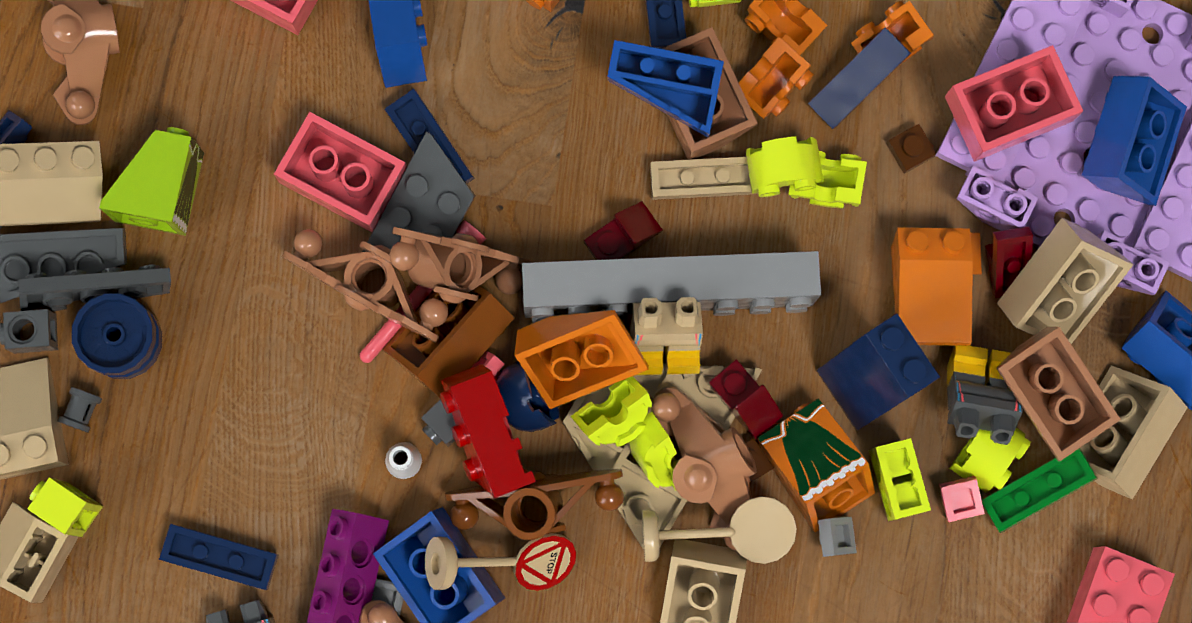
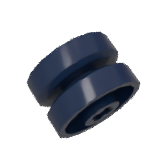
[72,294,162,379]

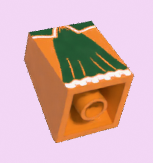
[757,398,875,532]

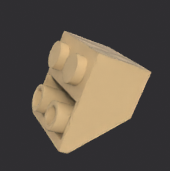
[0,502,78,603]

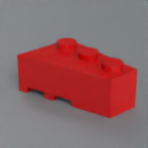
[440,364,536,498]

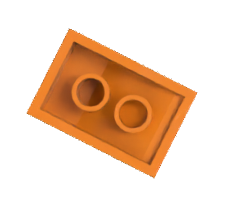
[891,227,973,346]
[514,310,649,409]

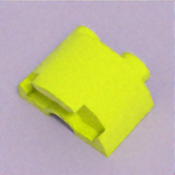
[746,137,823,197]
[789,151,867,208]
[570,376,652,447]
[629,411,679,491]
[949,428,1031,493]

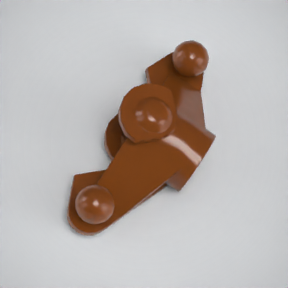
[445,469,624,540]

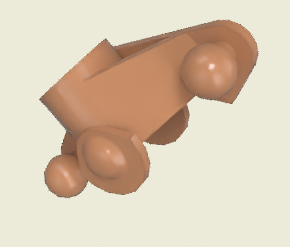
[41,0,120,125]
[389,227,531,304]
[281,229,448,343]
[652,387,757,551]

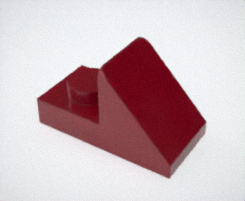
[583,201,663,260]
[985,227,1033,298]
[708,359,783,440]

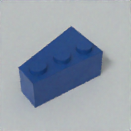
[368,0,428,88]
[607,40,724,137]

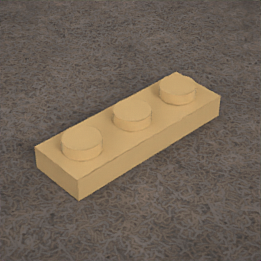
[650,157,758,200]

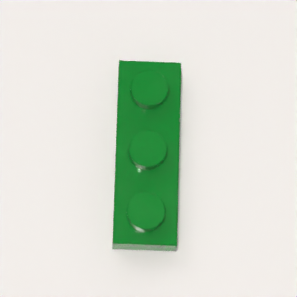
[982,448,1098,533]

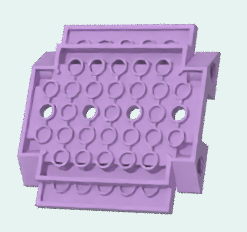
[935,0,1192,295]

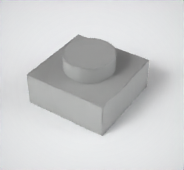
[818,517,857,557]

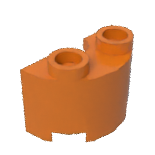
[744,0,828,55]
[851,0,934,65]
[739,37,814,119]

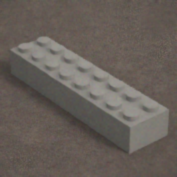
[522,251,821,323]

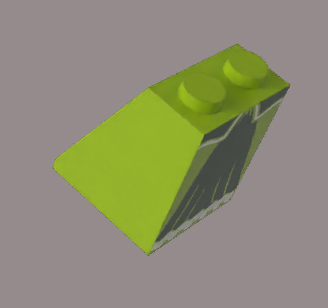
[99,127,204,236]

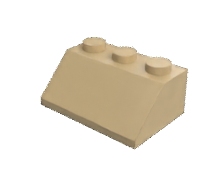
[0,141,103,226]
[997,218,1133,344]
[1080,365,1188,500]

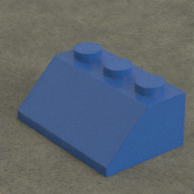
[1082,76,1187,206]
[1121,291,1192,410]
[373,507,505,623]

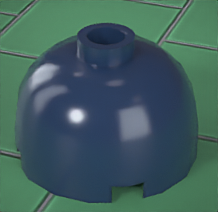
[496,361,560,432]

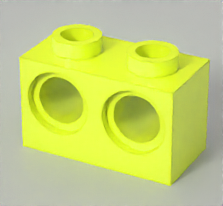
[869,438,931,521]
[27,477,103,537]

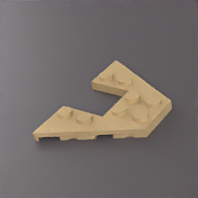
[563,364,762,550]

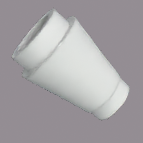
[385,442,422,479]

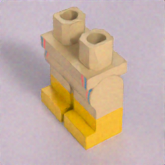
[629,297,703,375]

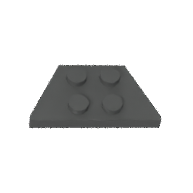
[362,132,476,252]

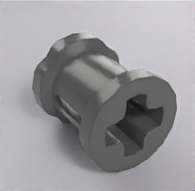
[57,387,102,433]

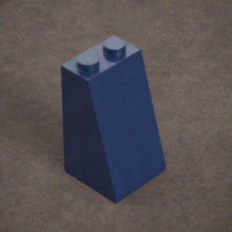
[816,314,940,431]

